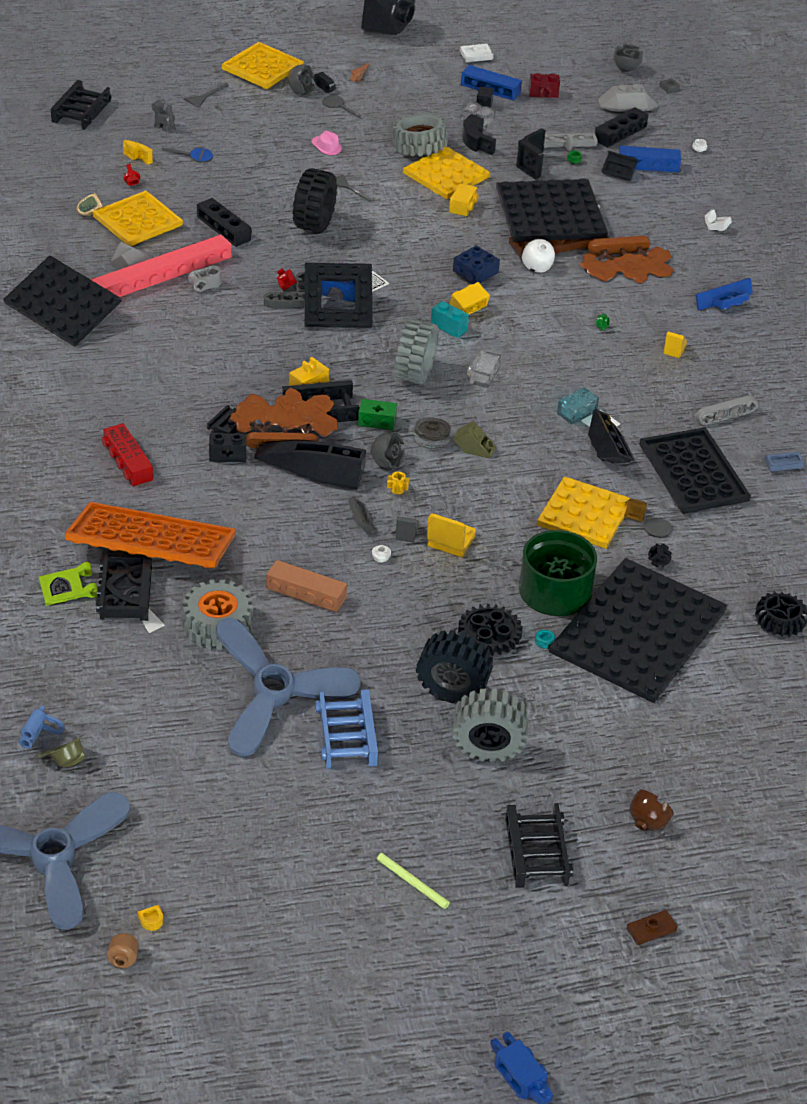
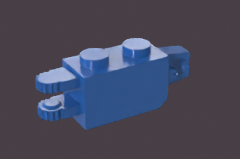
[490,1032,553,1104]

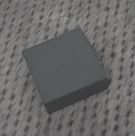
[659,78,680,93]

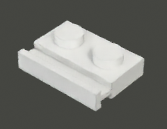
[460,44,493,62]

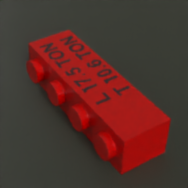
[102,423,153,486]

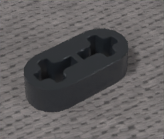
[314,72,336,93]

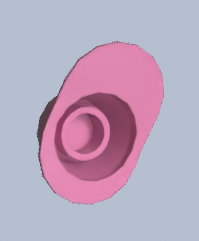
[312,130,342,155]

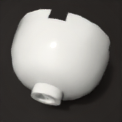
[522,239,555,273]

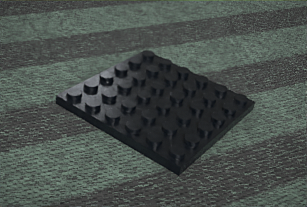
[496,178,608,242]

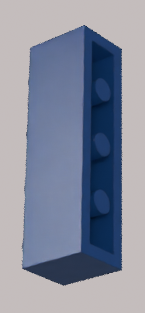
[461,65,522,101]
[619,146,681,173]

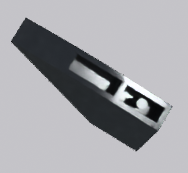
[254,441,366,490]

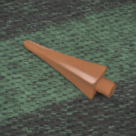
[350,63,369,82]

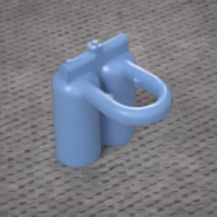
[19,706,65,748]

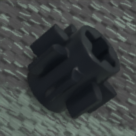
[648,543,672,567]

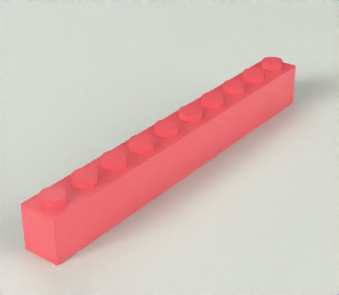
[91,235,232,297]

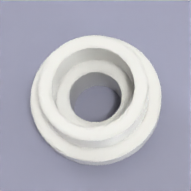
[692,139,707,152]
[372,545,391,563]

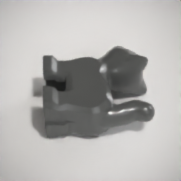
[151,99,175,132]

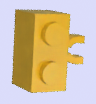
[289,357,329,386]

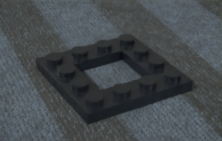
[304,262,372,328]

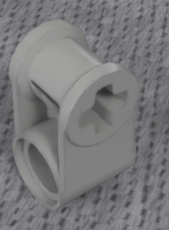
[188,266,221,292]

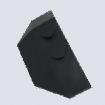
[588,408,634,464]

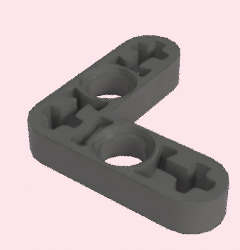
[264,272,305,308]

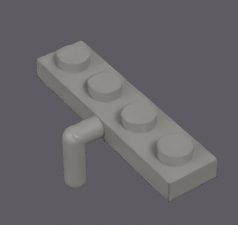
[544,133,598,151]

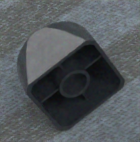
[361,0,415,35]

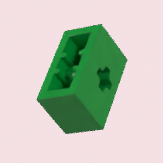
[358,399,397,430]

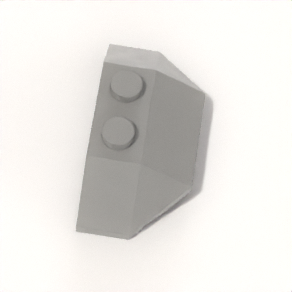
[598,84,658,112]

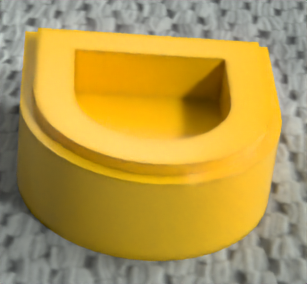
[137,904,163,931]

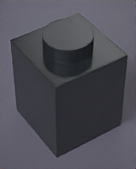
[476,87,494,110]

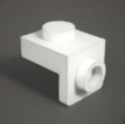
[705,210,732,231]

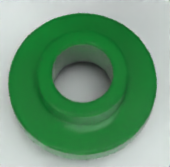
[567,150,582,164]
[596,313,610,330]

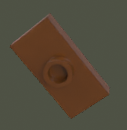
[626,910,678,945]

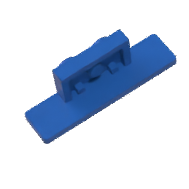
[696,278,753,310]

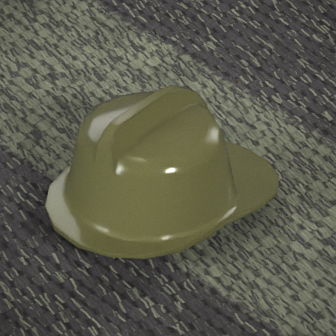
[36,735,85,767]

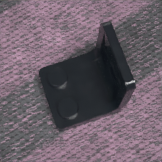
[516,128,546,180]

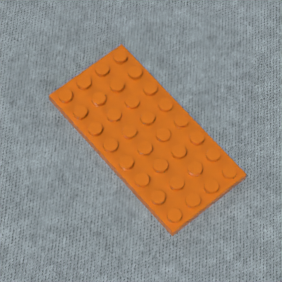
[65,502,236,568]

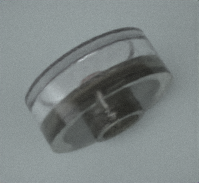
[414,417,451,449]

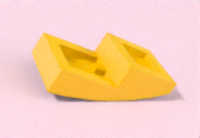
[123,140,153,165]

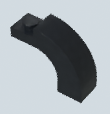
[462,114,496,155]

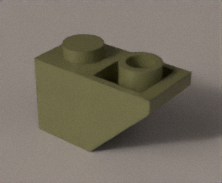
[453,421,496,458]

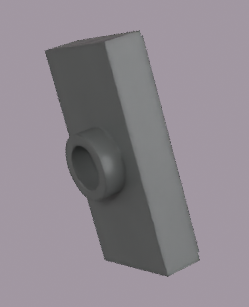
[348,497,375,533]

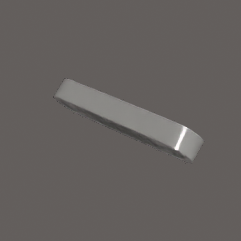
[695,395,759,425]

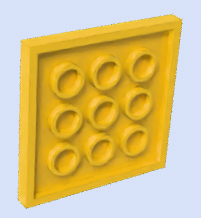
[222,42,304,89]
[403,146,490,199]
[93,191,183,246]
[537,476,630,549]

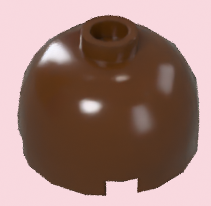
[629,789,674,831]

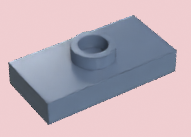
[764,452,805,472]

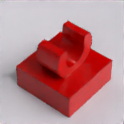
[276,268,297,291]

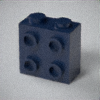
[453,245,500,284]

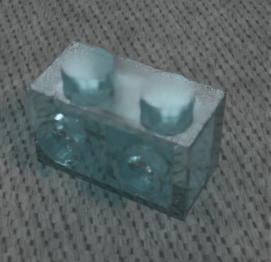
[557,387,599,425]

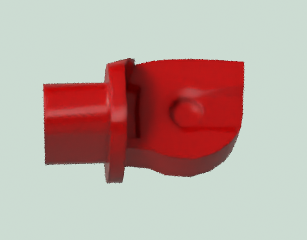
[124,164,140,186]

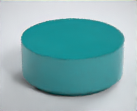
[535,630,555,649]

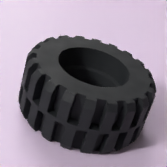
[293,168,338,233]

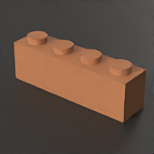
[266,560,348,612]

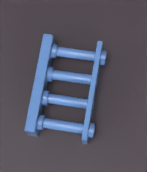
[315,689,378,769]

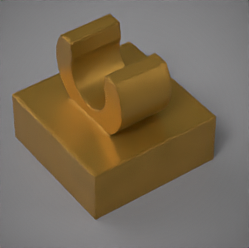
[624,498,648,522]

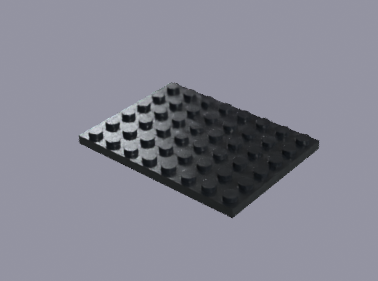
[549,558,727,703]

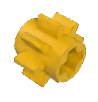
[387,471,410,494]

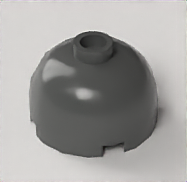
[614,44,643,71]
[287,65,314,95]
[371,433,404,469]

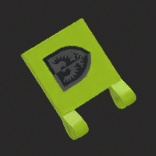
[38,562,97,606]

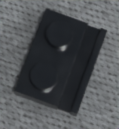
[601,151,638,181]
[207,405,237,434]

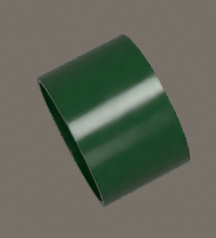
[519,530,597,616]

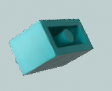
[431,301,469,338]

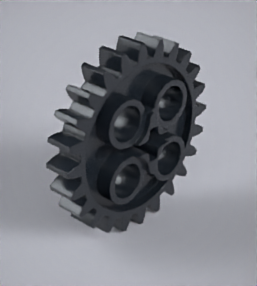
[458,604,523,656]

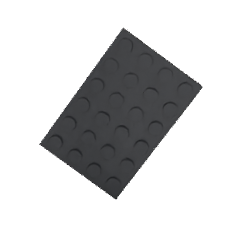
[3,255,122,347]
[639,427,751,514]

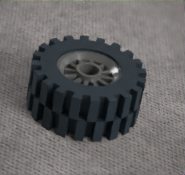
[416,630,493,703]

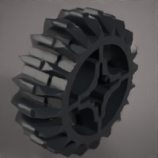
[755,591,807,637]

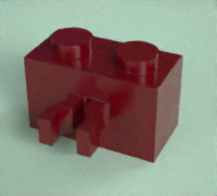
[528,73,560,98]

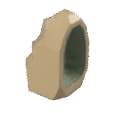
[76,193,103,216]

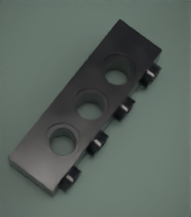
[595,107,649,148]
[197,198,252,247]

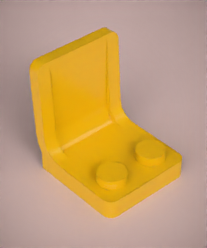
[427,513,476,558]

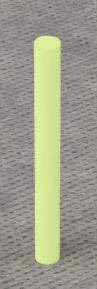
[377,853,450,909]

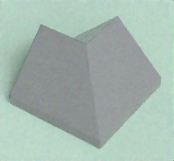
[110,242,152,269]

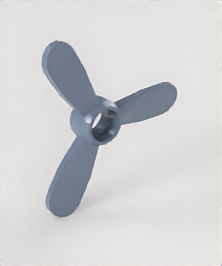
[216,618,361,756]
[0,792,130,930]

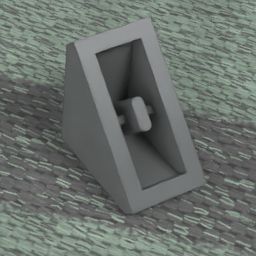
[395,516,419,543]

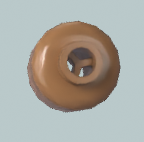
[107,933,139,968]

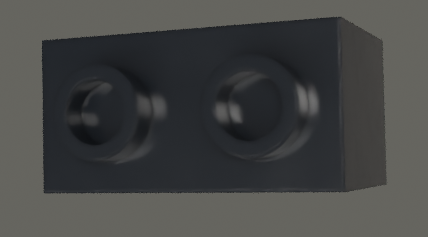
[209,433,247,463]

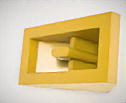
[663,331,687,358]

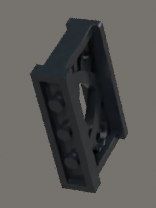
[96,552,152,621]

